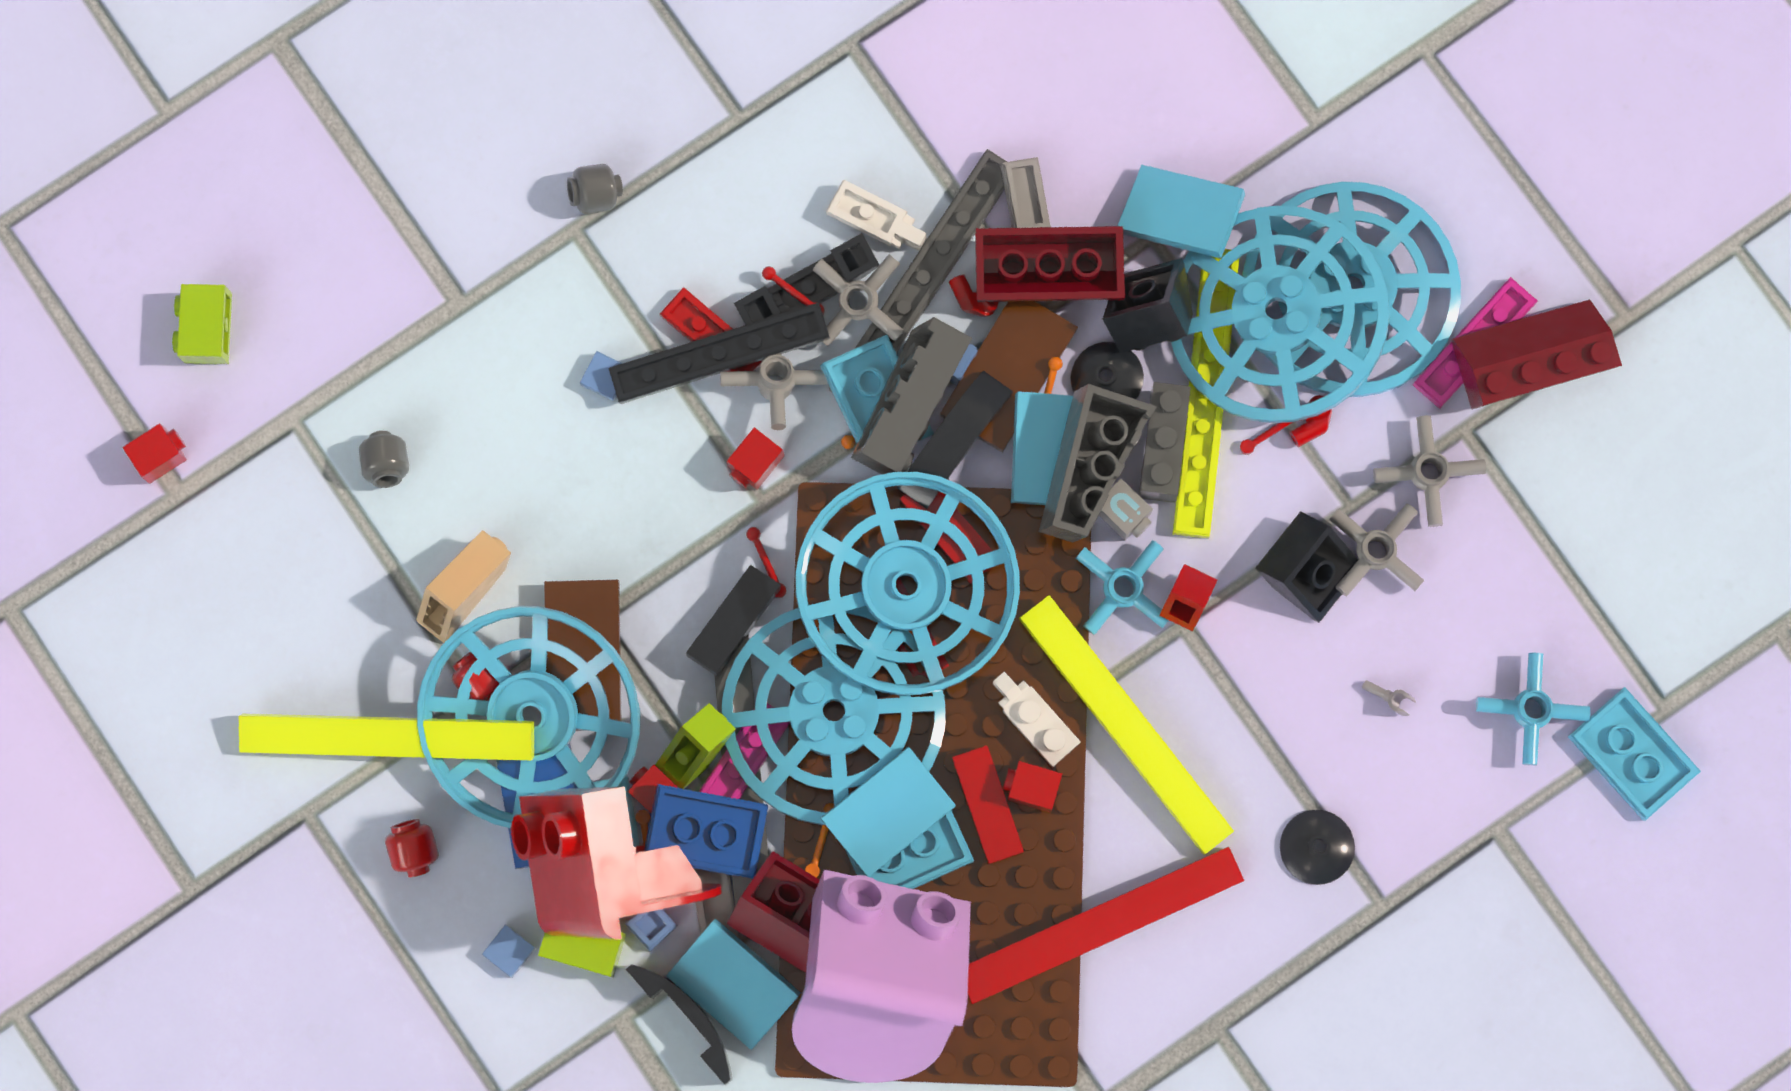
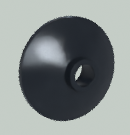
[1071,342,1144,399]
[1280,810,1355,885]

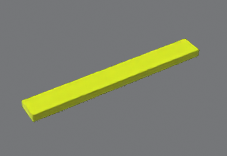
[1172,249,1239,539]
[1019,595,1234,855]
[238,713,534,761]

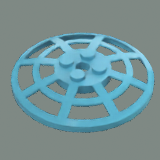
[1242,182,1461,397]
[1171,205,1390,423]
[796,472,1020,695]
[722,604,945,825]
[417,606,640,828]

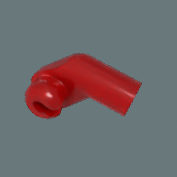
[948,274,999,317]
[1290,395,1332,447]

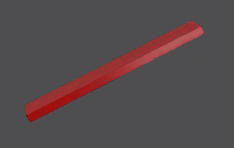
[967,847,1245,1004]

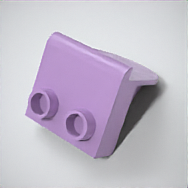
[792,870,971,1083]

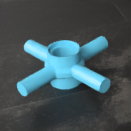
[1076,540,1169,635]
[1476,652,1590,766]

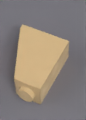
[416,530,511,643]

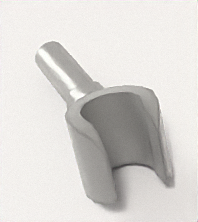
[1362,680,1416,716]

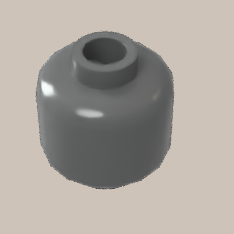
[567,164,623,214]
[359,430,409,488]

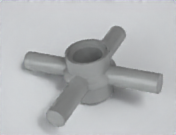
[813,254,904,346]
[720,354,828,430]
[1373,415,1486,527]
[1329,504,1424,597]

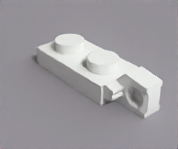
[826,180,927,251]
[993,672,1081,768]

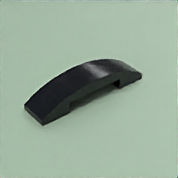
[734,233,879,325]
[897,370,1013,509]
[626,964,733,1085]

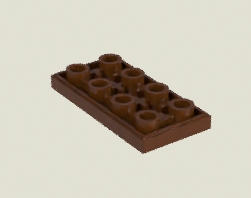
[940,301,1078,453]
[544,579,622,730]

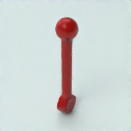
[762,266,825,315]
[1240,419,1304,455]
[746,527,787,598]

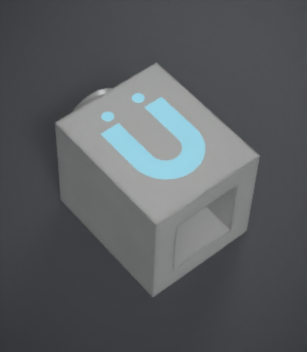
[1099,479,1153,540]

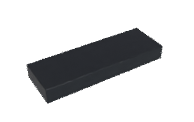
[686,564,781,676]

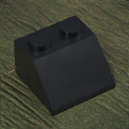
[1102,258,1193,353]
[1255,511,1359,623]

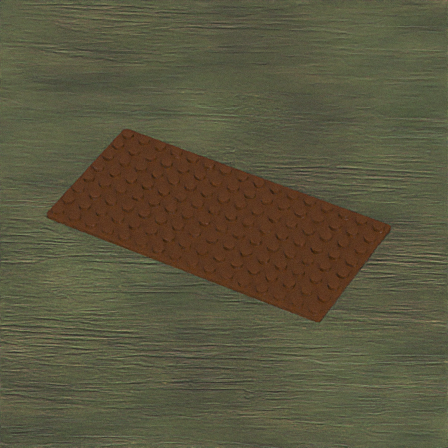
[775,482,1091,1087]

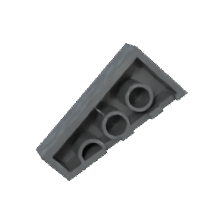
[851,317,972,474]
[1039,384,1157,543]

